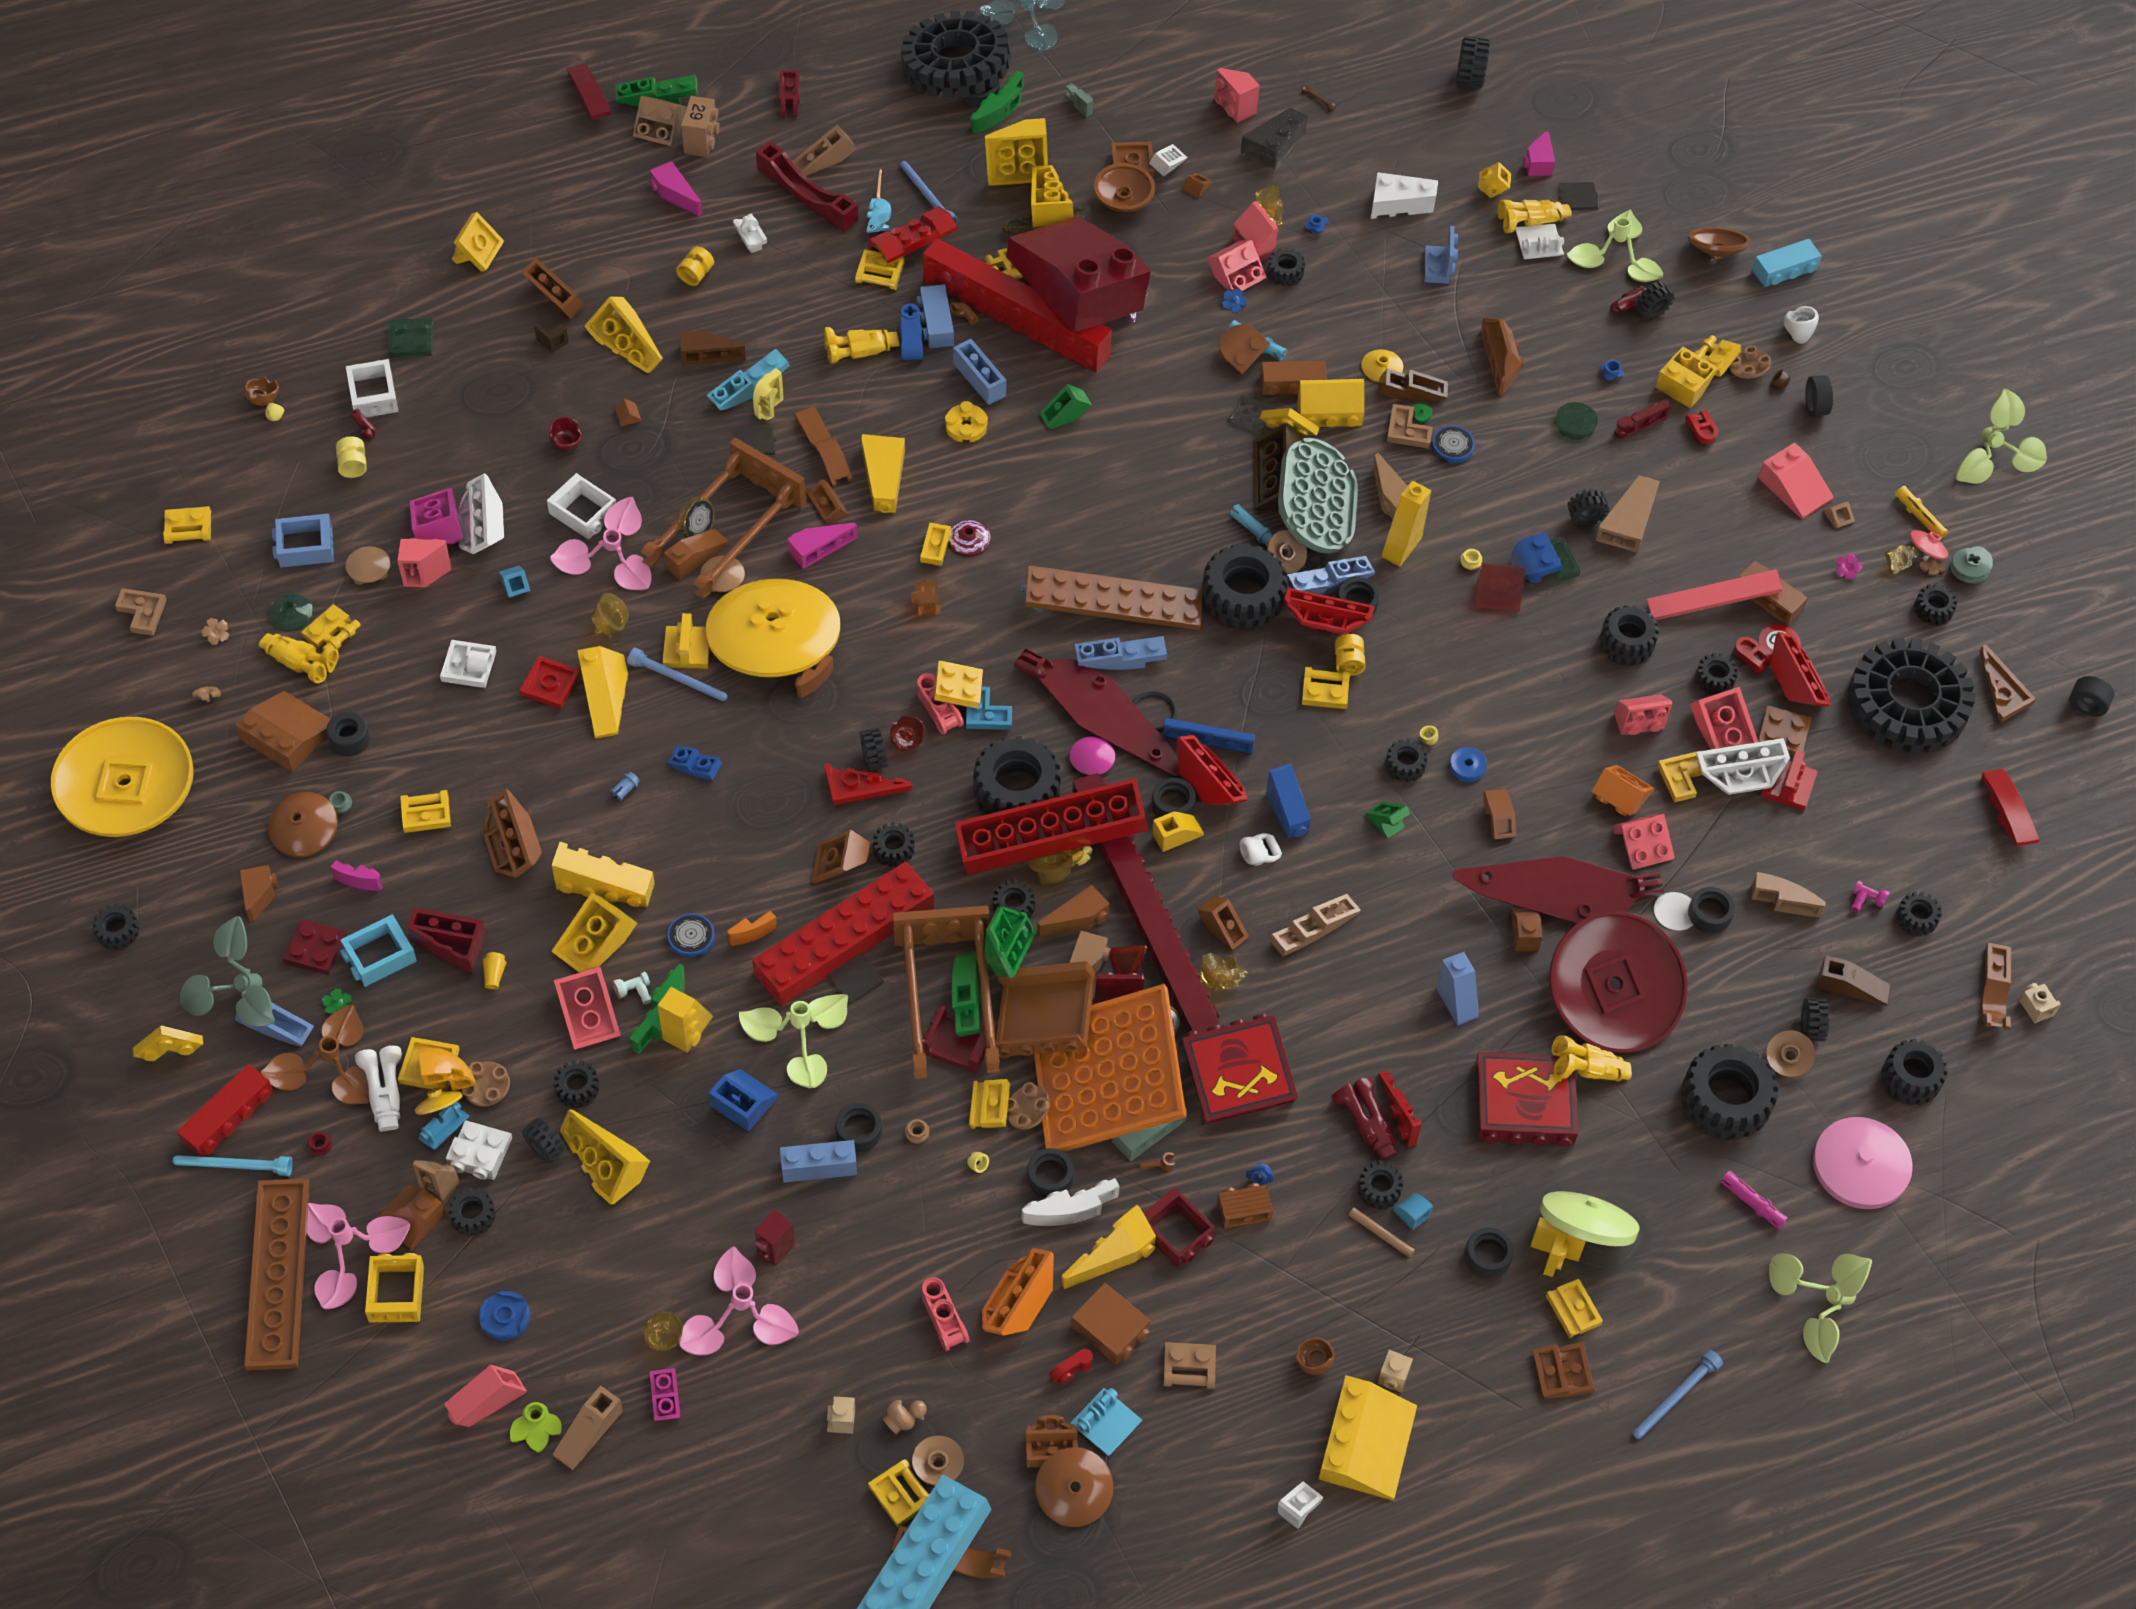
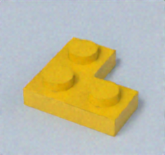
[1260,408,1319,438]
[1657,751,1702,802]
[133,1026,203,1061]

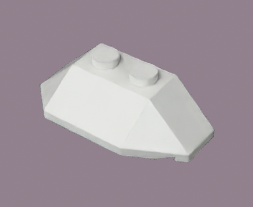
[458,473,504,554]
[1696,738,1790,795]

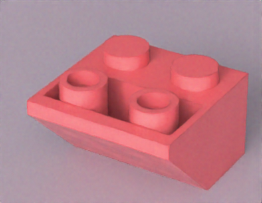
[1214,68,1260,123]
[1232,201,1278,262]
[1207,240,1267,293]
[398,538,451,587]
[1614,694,1672,735]

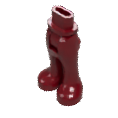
[1331,1077,1398,1161]

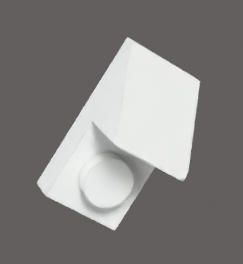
[1278,1481,1323,1529]

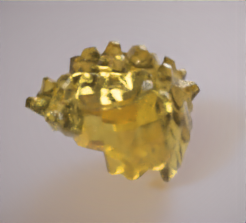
[1255,183,1285,226]
[1201,953,1248,991]

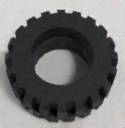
[1202,543,1288,629]
[973,736,1061,815]
[1681,1044,1779,1140]

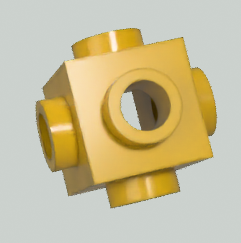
[1478,162,1511,198]

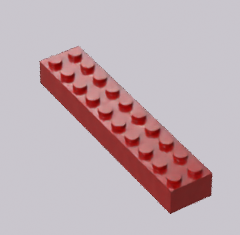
[923,238,1112,373]

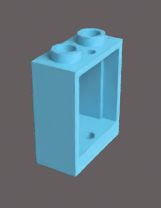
[340,914,417,987]

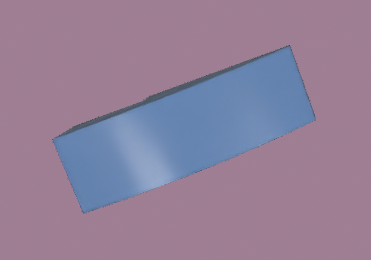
[235,1002,314,1047]

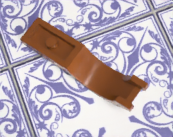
[795,406,853,488]
[1981,943,2011,1031]
[892,1526,1012,1578]

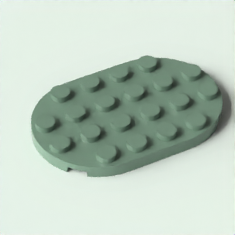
[1278,438,1358,553]

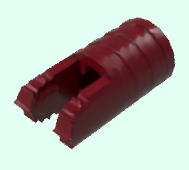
[1610,286,1646,314]

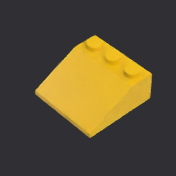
[985,118,1048,186]

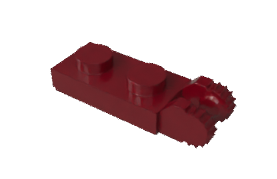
[779,70,800,117]
[1614,400,1670,439]

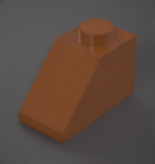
[240,865,278,922]
[1197,896,1249,951]
[1511,908,1542,951]

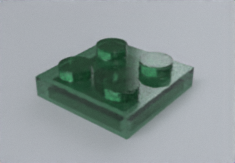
[388,318,433,358]

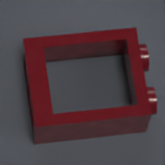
[1143,1187,1215,1268]

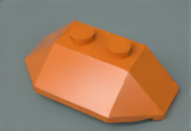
[982,1248,1054,1336]

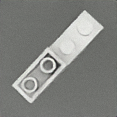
[1021,1178,1119,1226]

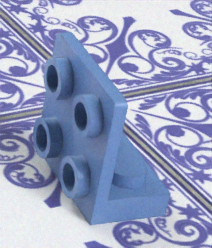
[1424,226,1458,284]

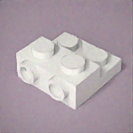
[446,1120,512,1180]

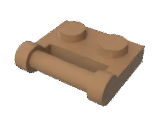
[1164,1342,1216,1389]

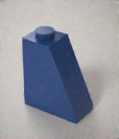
[1266,764,1311,838]

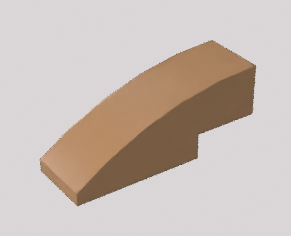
[1751,872,1826,918]

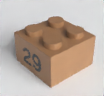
[681,96,719,157]

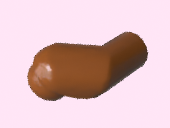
[949,302,979,324]

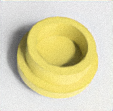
[1460,549,1482,570]

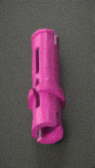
[1720,1171,1788,1230]

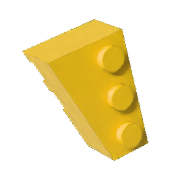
[658,987,713,1053]

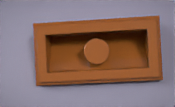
[806,479,849,524]

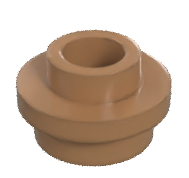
[905,1119,929,1143]

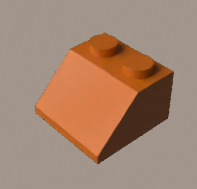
[1591,765,1655,816]

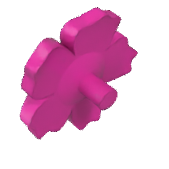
[1835,553,1862,580]

